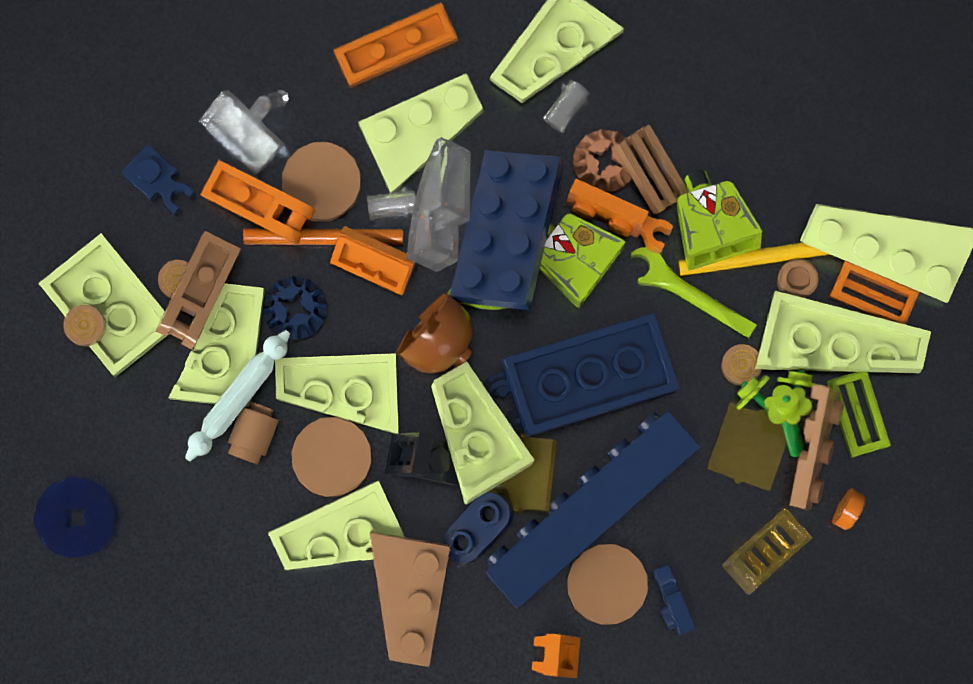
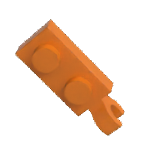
[566,179,673,253]

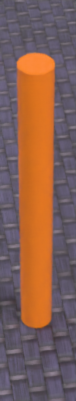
[243,229,403,245]

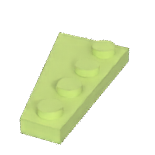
[800,204,973,303]

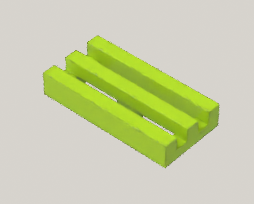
[827,372,891,458]

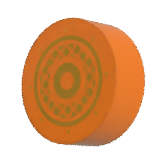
[832,488,866,530]

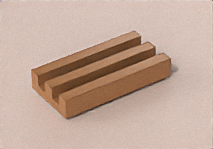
[614,124,689,215]

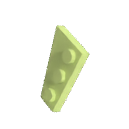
[490,0,624,103]
[358,73,483,195]
[168,284,265,408]
[275,353,399,434]
[431,362,534,505]
[268,480,405,570]

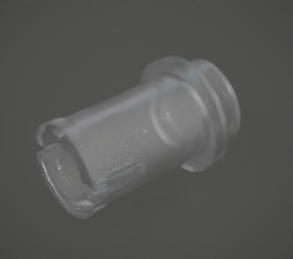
[542,80,590,133]
[367,187,418,221]

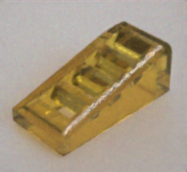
[722,508,812,595]

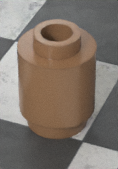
[228,402,279,464]

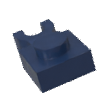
[121,144,196,216]
[652,564,696,636]

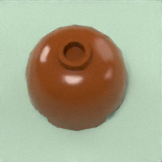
[396,293,473,374]

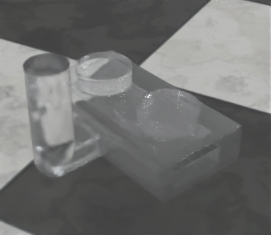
[199,90,288,175]

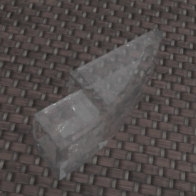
[407,137,470,272]

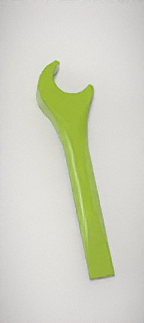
[630,247,756,338]

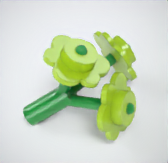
[736,369,823,457]

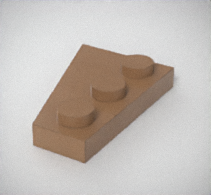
[790,384,844,510]
[370,531,450,667]

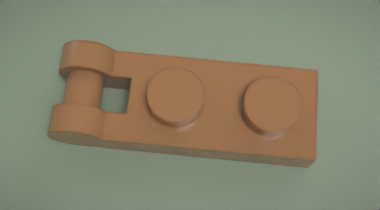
[155,231,241,349]

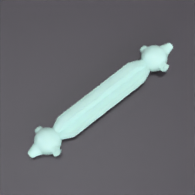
[185,330,290,461]

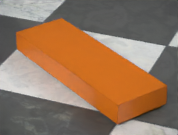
[334,3,458,88]

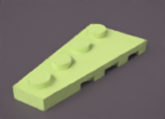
[755,291,931,373]

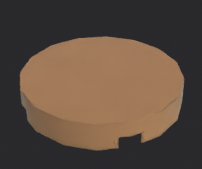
[282,142,361,222]
[291,417,372,497]
[567,544,648,625]

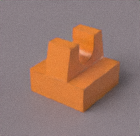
[532,634,581,678]

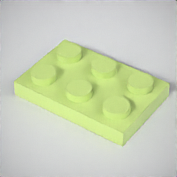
[38,233,169,377]

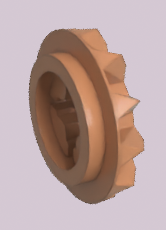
[573,129,637,193]

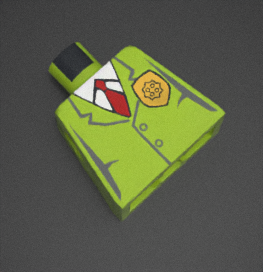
[677,170,762,271]
[540,213,625,308]

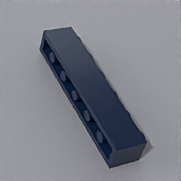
[485,411,700,610]

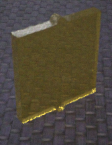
[707,403,787,491]
[489,434,557,513]

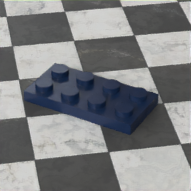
[450,150,564,310]
[501,313,680,437]

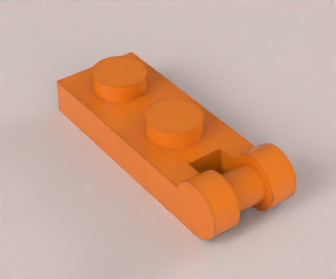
[200,160,316,245]

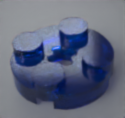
[33,477,117,558]

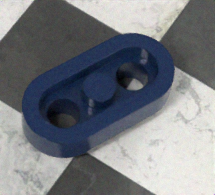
[444,492,514,563]

